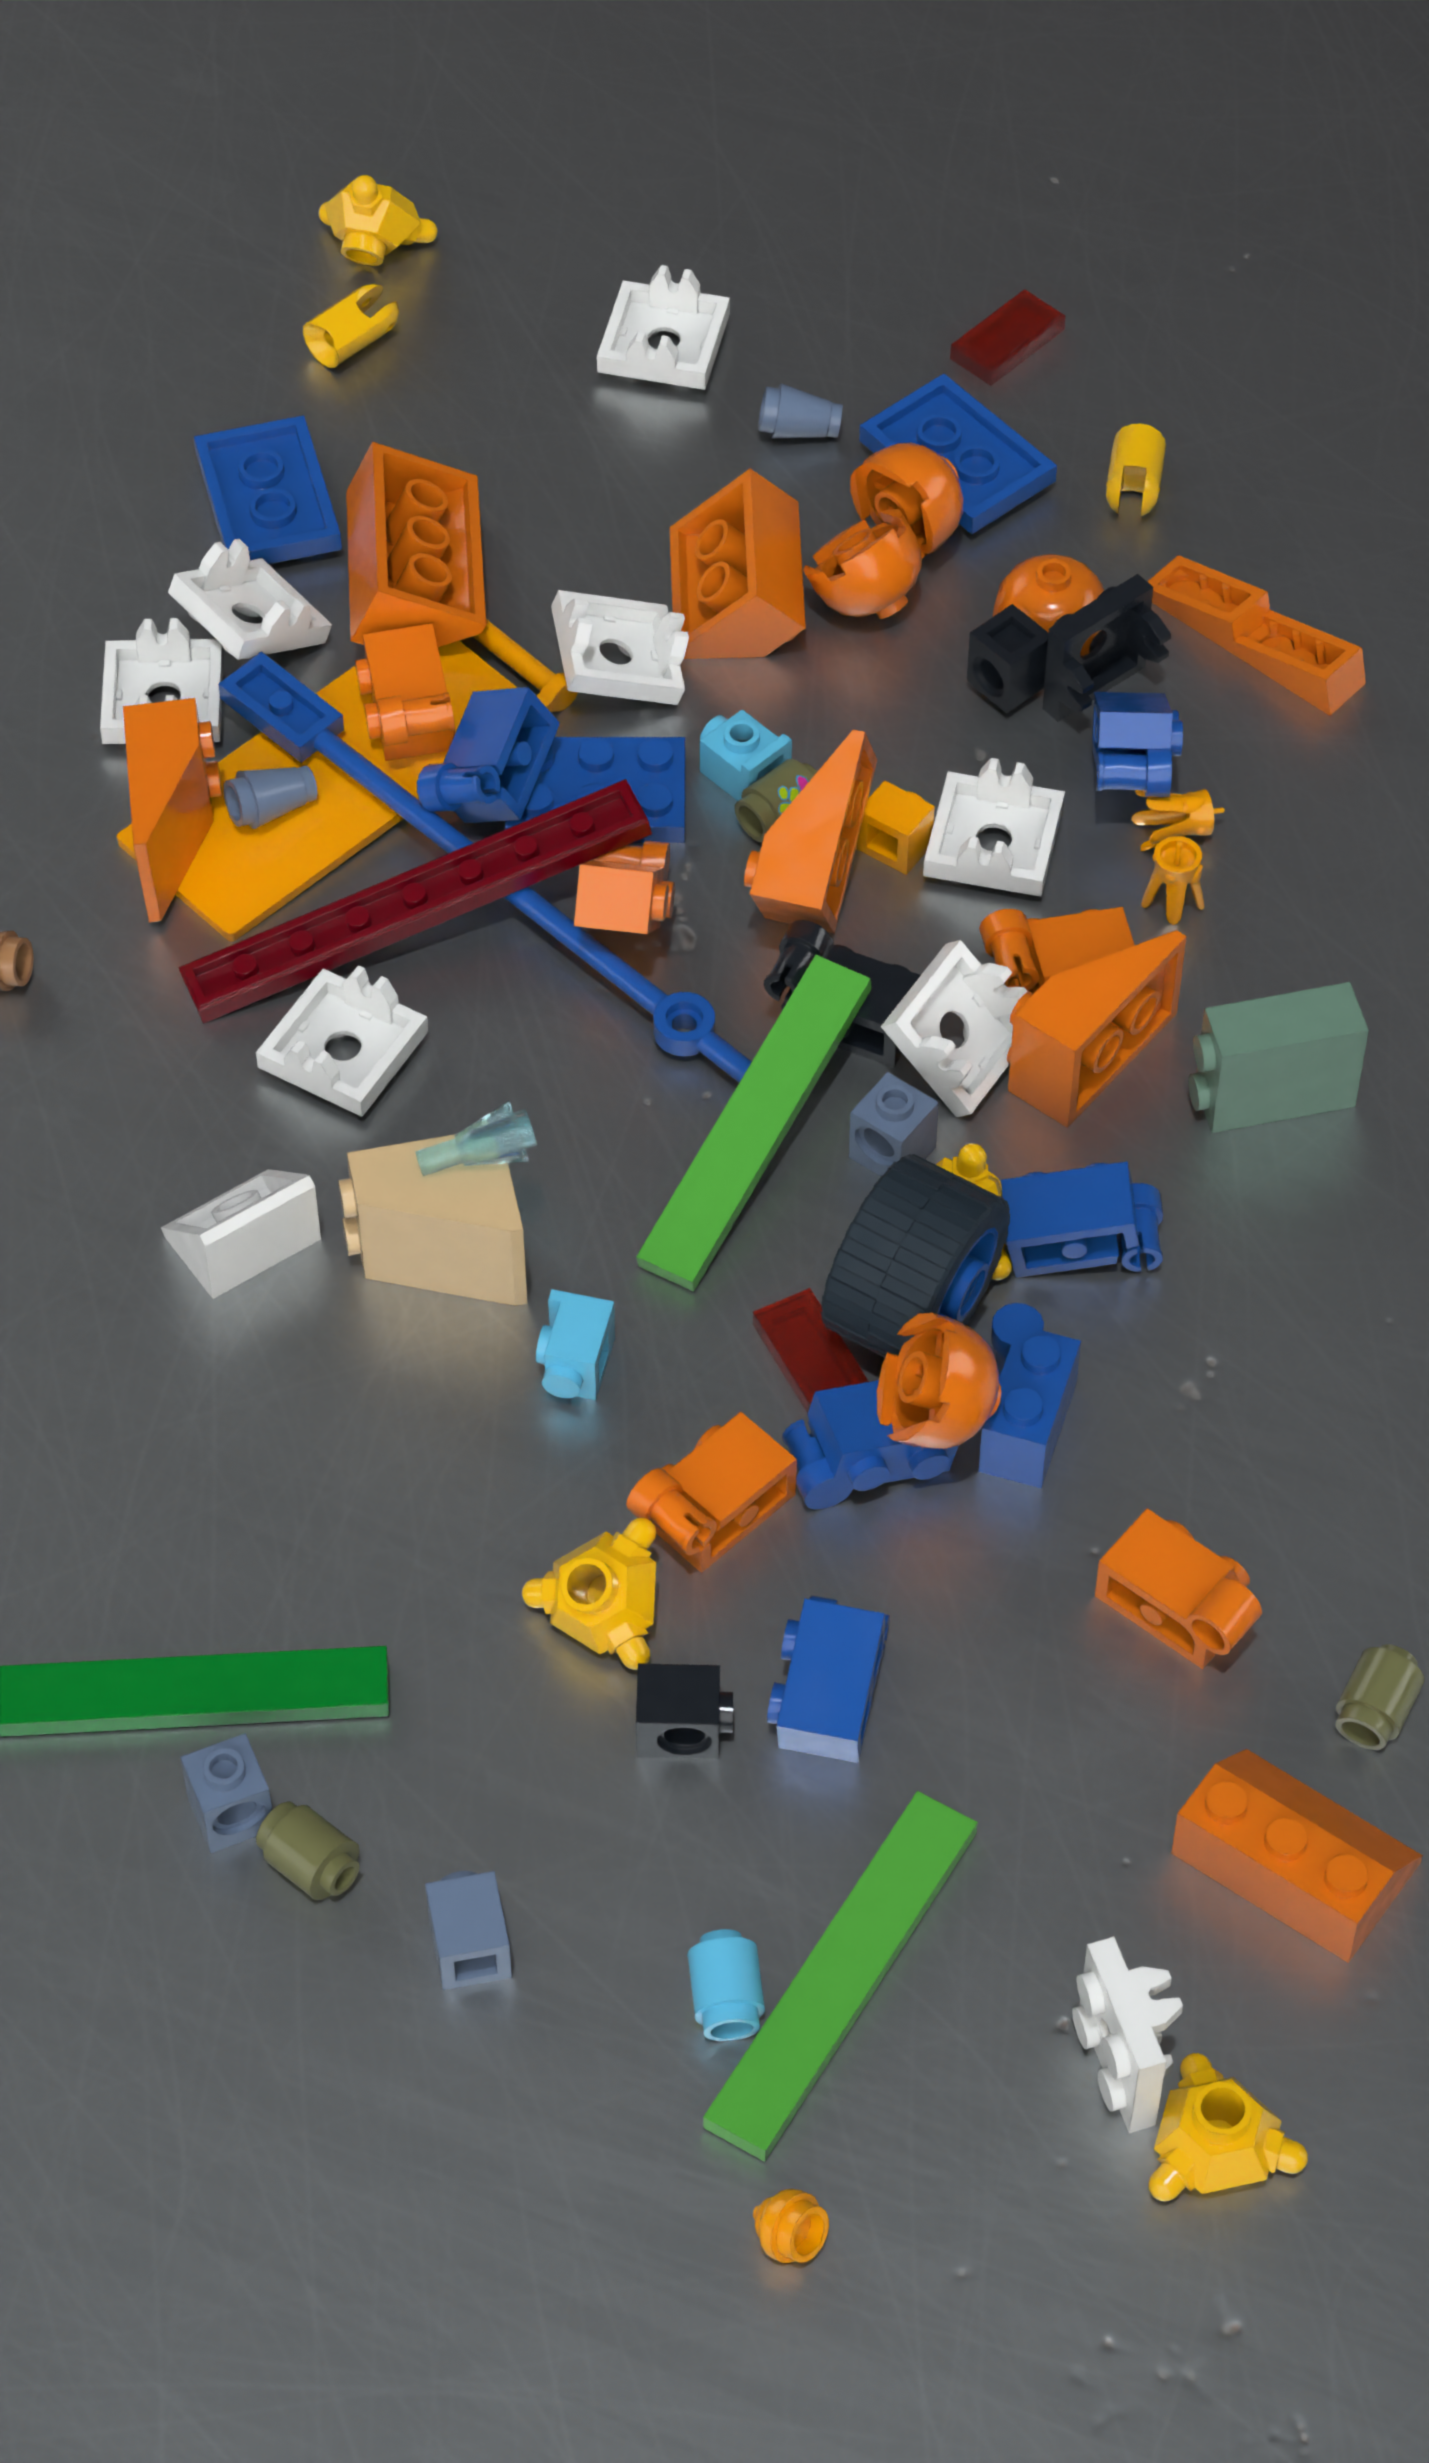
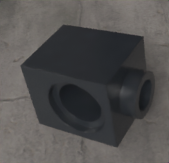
[967,604,1048,713]
[636,1664,733,1759]

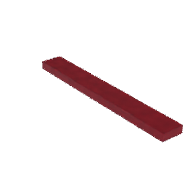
[178,779,652,1024]

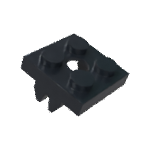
[1042,574,1171,722]

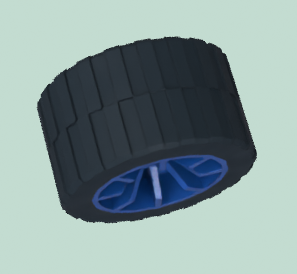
[821,1154,1010,1358]

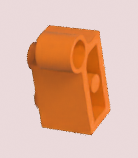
[1095,1508,1262,1669]

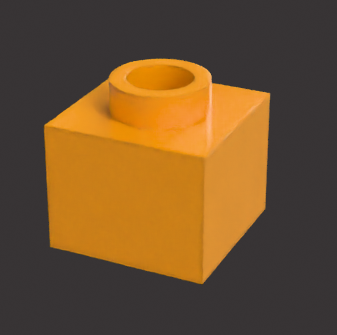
[857,780,935,875]

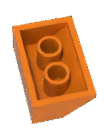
[669,468,806,659]
[1171,1749,1423,1963]

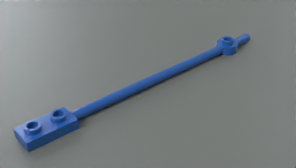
[218,651,752,1083]

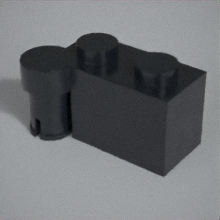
[763,920,921,1068]

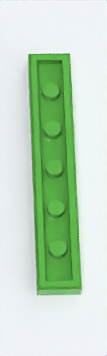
[636,955,872,1292]
[703,1791,978,2162]

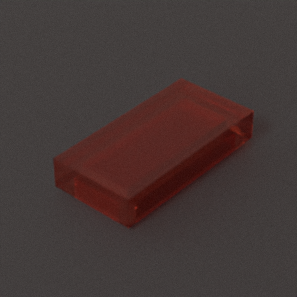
[950,289,1066,386]
[753,1288,869,1413]

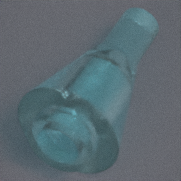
[415,1100,538,1176]

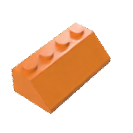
[346,441,486,647]

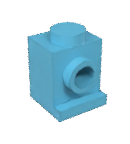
[700,709,792,801]
[536,1289,615,1401]

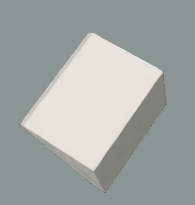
[161,1169,321,1299]

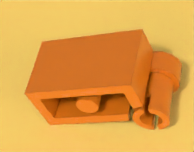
[355,623,455,761]
[574,840,675,934]
[979,907,1135,994]
[626,1411,797,1573]

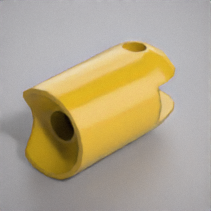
[303,284,399,368]
[1106,423,1166,516]

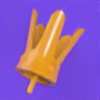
[1131,789,1225,851]
[1141,836,1205,925]

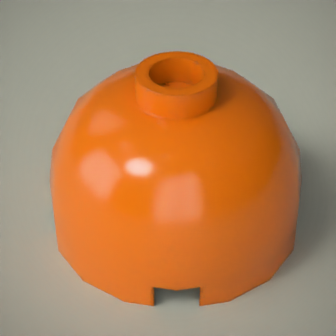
[850,442,963,558]
[803,509,922,619]
[993,554,1104,656]
[877,1313,1001,1449]

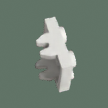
[597,265,730,390]
[168,539,332,660]
[551,590,689,705]
[100,618,224,744]
[923,758,1065,897]
[881,940,1028,1117]
[256,965,429,1117]
[1072,1936,1183,2133]

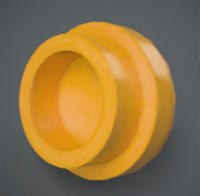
[753,2188,829,2263]

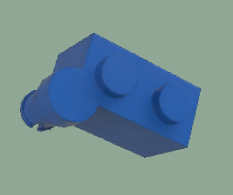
[417,687,560,823]
[1092,692,1183,797]
[1001,1161,1163,1278]
[978,1303,1081,1489]
[782,1380,959,1509]
[767,1595,890,1763]

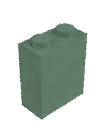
[1188,982,1369,1133]

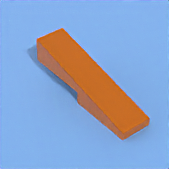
[1147,555,1366,716]

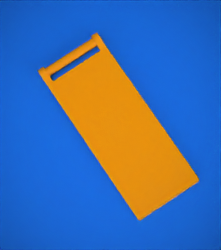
[117,619,578,942]

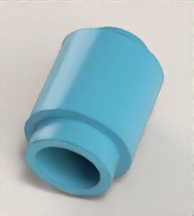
[687,1929,765,2041]

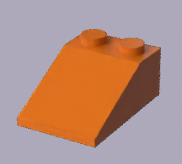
[123,698,222,923]
[744,729,877,934]
[1007,930,1187,1128]

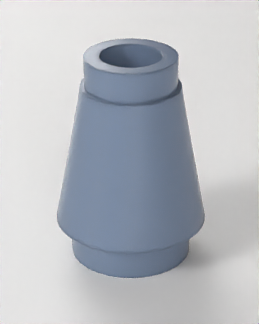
[758,383,843,439]
[224,766,318,829]

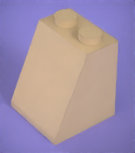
[338,1127,528,1306]

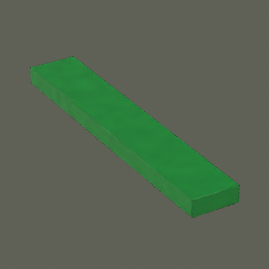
[0,1646,389,1737]

